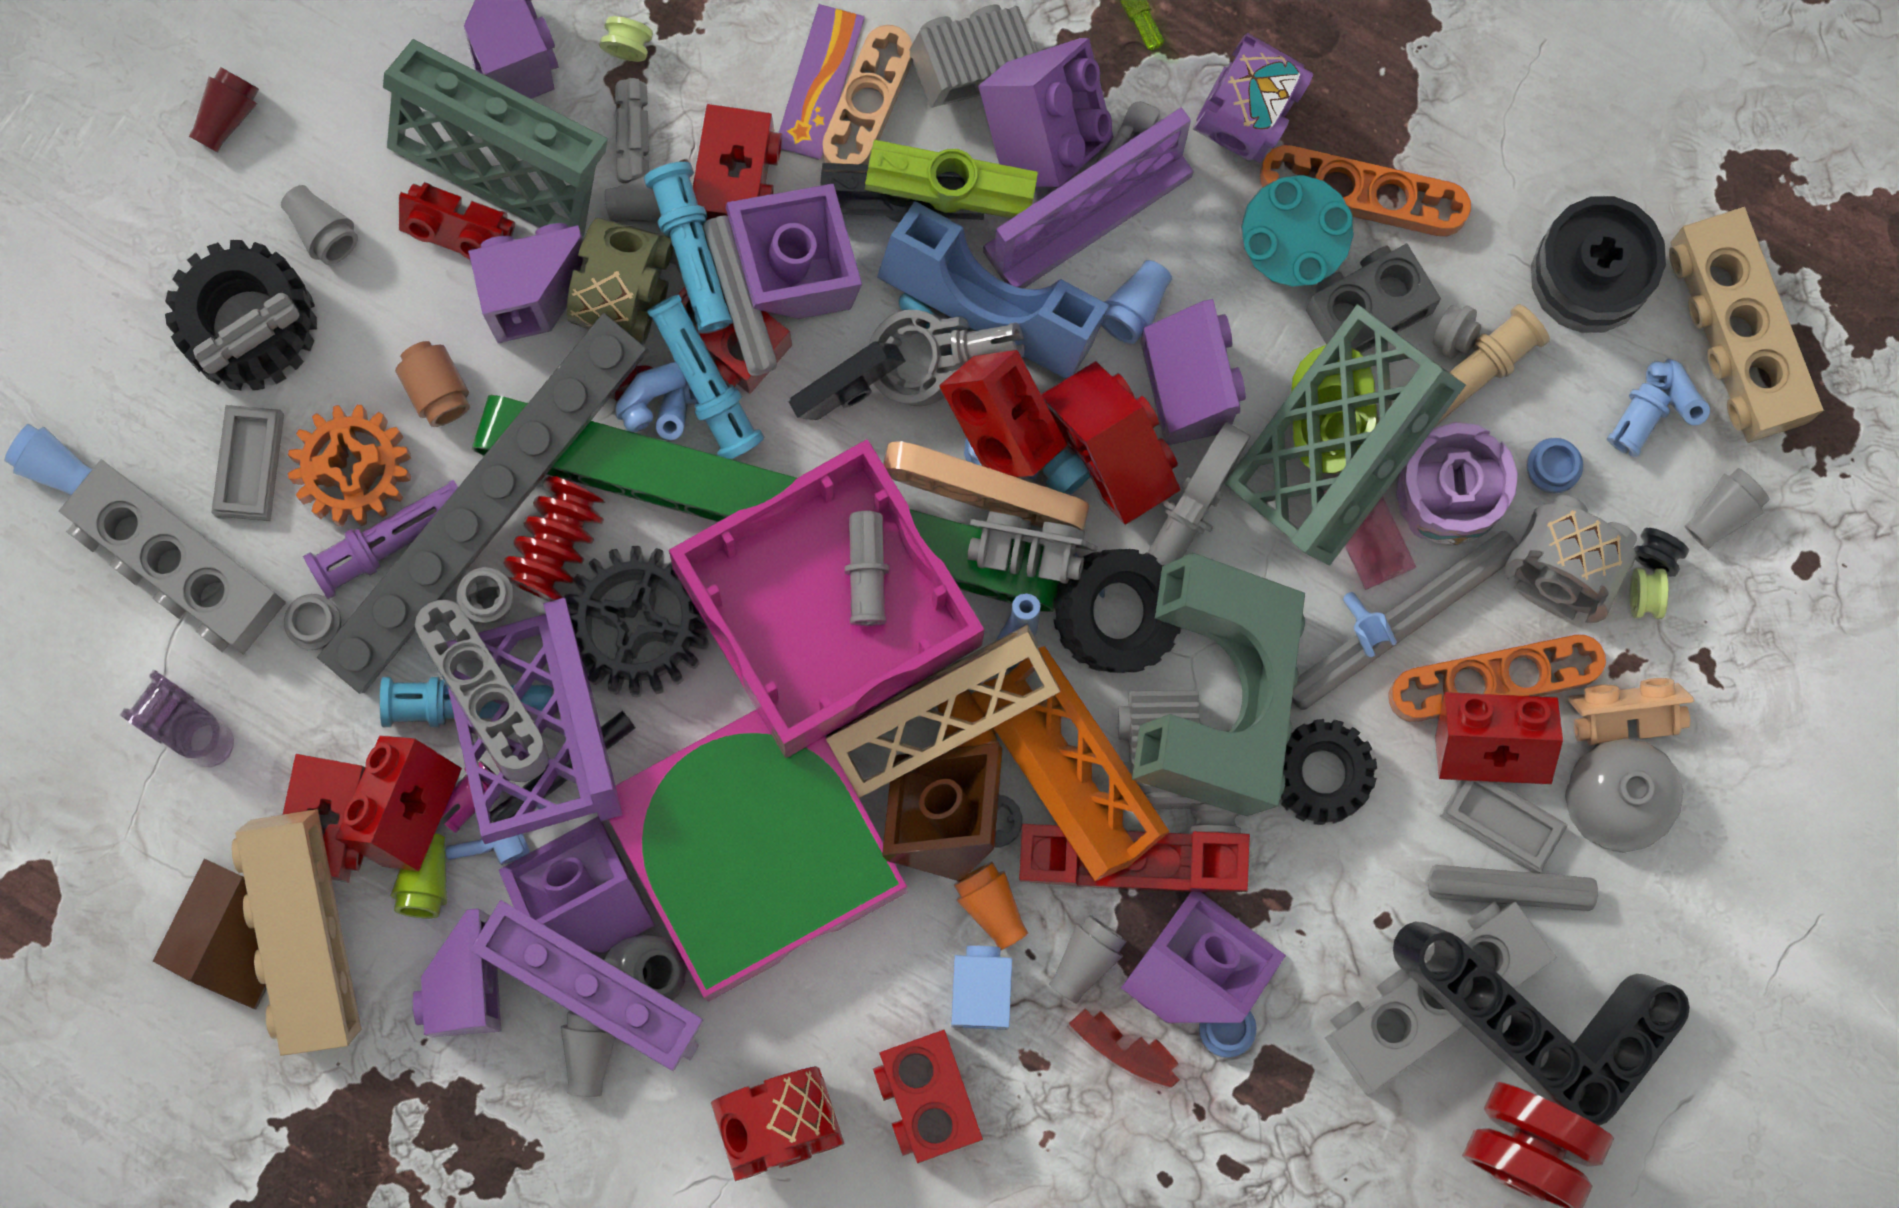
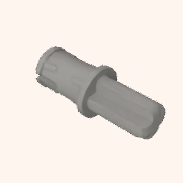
[845,511,889,626]

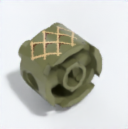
[567,218,674,344]

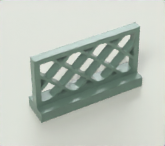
[383,39,608,236]
[1224,304,1466,566]

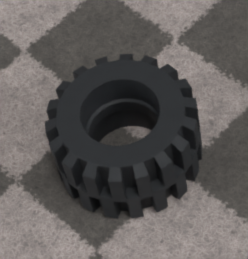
[165,240,317,391]

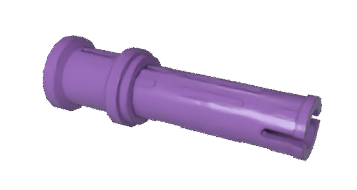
[303,480,458,599]

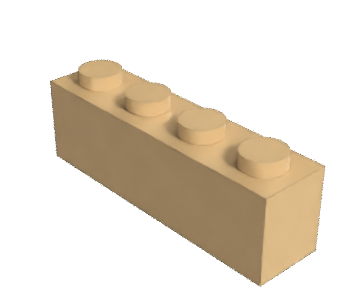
[232,809,362,1056]

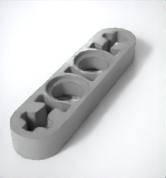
[415,600,549,782]

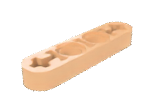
[883,442,1089,531]

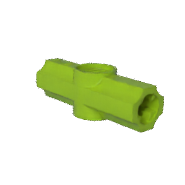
[864,140,1038,219]

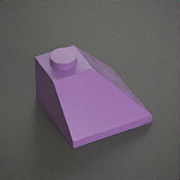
[726,184,862,319]
[499,816,655,953]
[1121,892,1286,1023]
[413,909,501,1037]

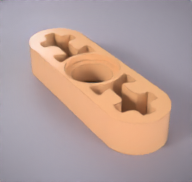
[822,25,913,165]

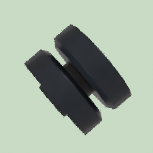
[1531,196,1666,333]

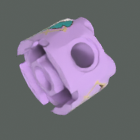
[1396,422,1518,545]

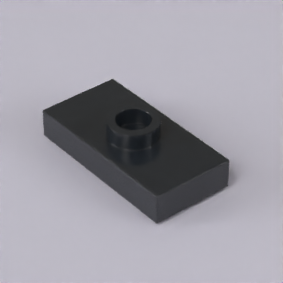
[788,341,906,420]

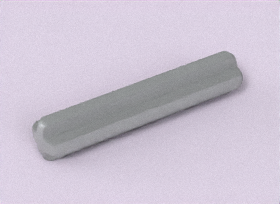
[703,216,777,376]
[1428,865,1598,911]

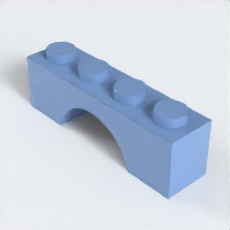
[877,201,1109,379]

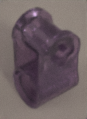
[119,669,234,767]

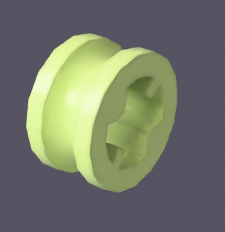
[599,16,653,62]
[1630,568,1668,619]

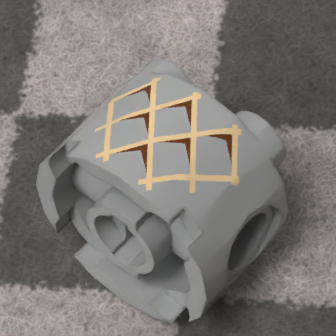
[1504,495,1637,623]

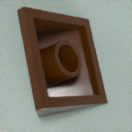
[882,743,1002,881]
[153,858,267,1010]

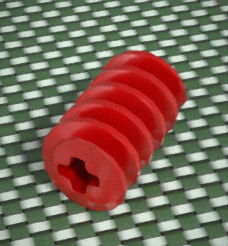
[503,476,605,602]

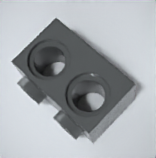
[1306,243,1441,353]

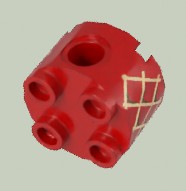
[711,1066,845,1182]

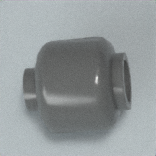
[604,935,686,1001]

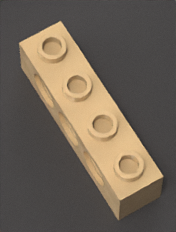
[1669,207,1824,443]

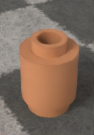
[395,341,470,427]

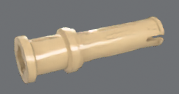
[1435,304,1550,427]

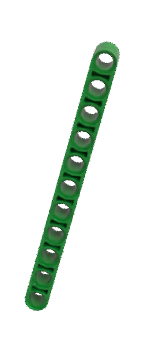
[472,395,1060,612]

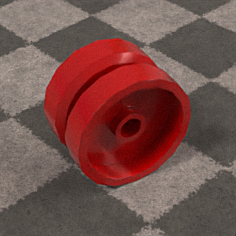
[1462,1082,1614,1208]

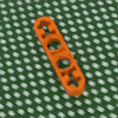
[1260,145,1471,237]
[1388,635,1606,722]

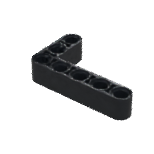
[1393,921,1690,1126]

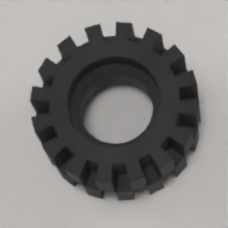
[1281,719,1377,825]

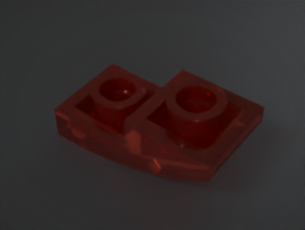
[1066,1008,1180,1089]

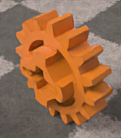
[288,404,411,527]

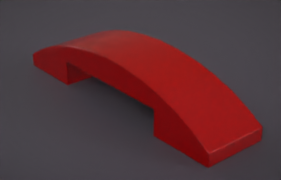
[1019,824,1250,892]

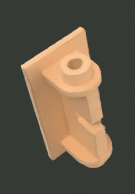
[1568,678,1694,746]

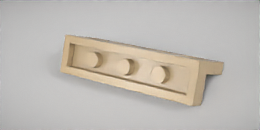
[826,624,1060,798]

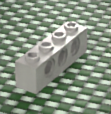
[58,459,286,655]
[1325,901,1557,1094]

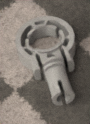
[869,310,1025,406]
[1146,422,1251,565]

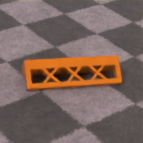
[971,646,1170,881]

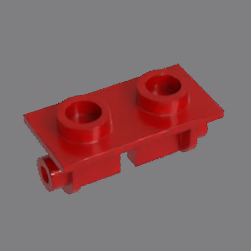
[399,182,515,259]

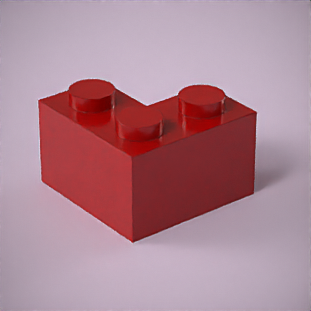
[1041,361,1181,525]

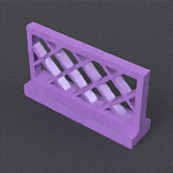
[983,107,1193,288]
[446,598,623,844]
[469,900,704,1072]

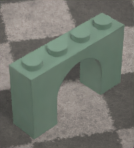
[1132,552,1305,816]

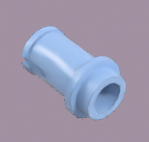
[1607,383,1671,457]

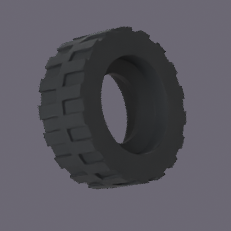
[1053,549,1182,673]

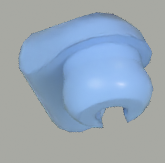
[1646,358,1710,426]
[995,593,1040,669]

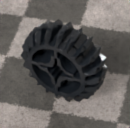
[564,546,709,697]

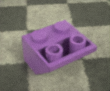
[464,0,559,99]
[978,38,1114,187]
[468,223,584,343]
[1140,299,1246,445]

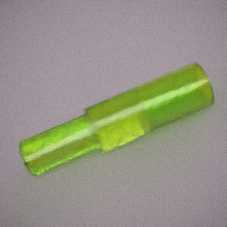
[1119,0,1165,51]

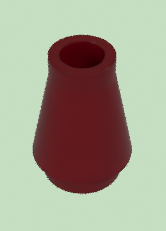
[189,67,259,153]

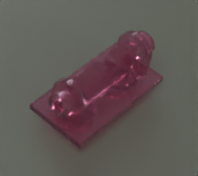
[1324,490,1416,590]

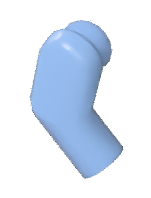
[615,362,686,432]
[656,381,698,440]

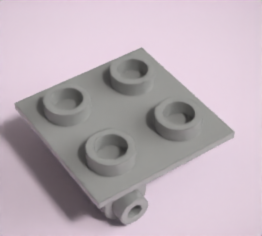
[968,511,1098,584]

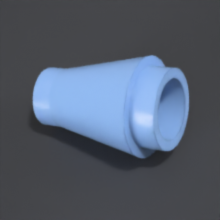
[1101,260,1172,344]
[4,424,93,495]

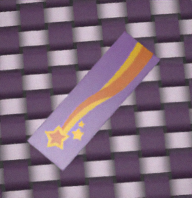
[779,4,865,160]

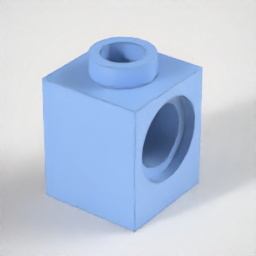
[951,946,1012,1030]

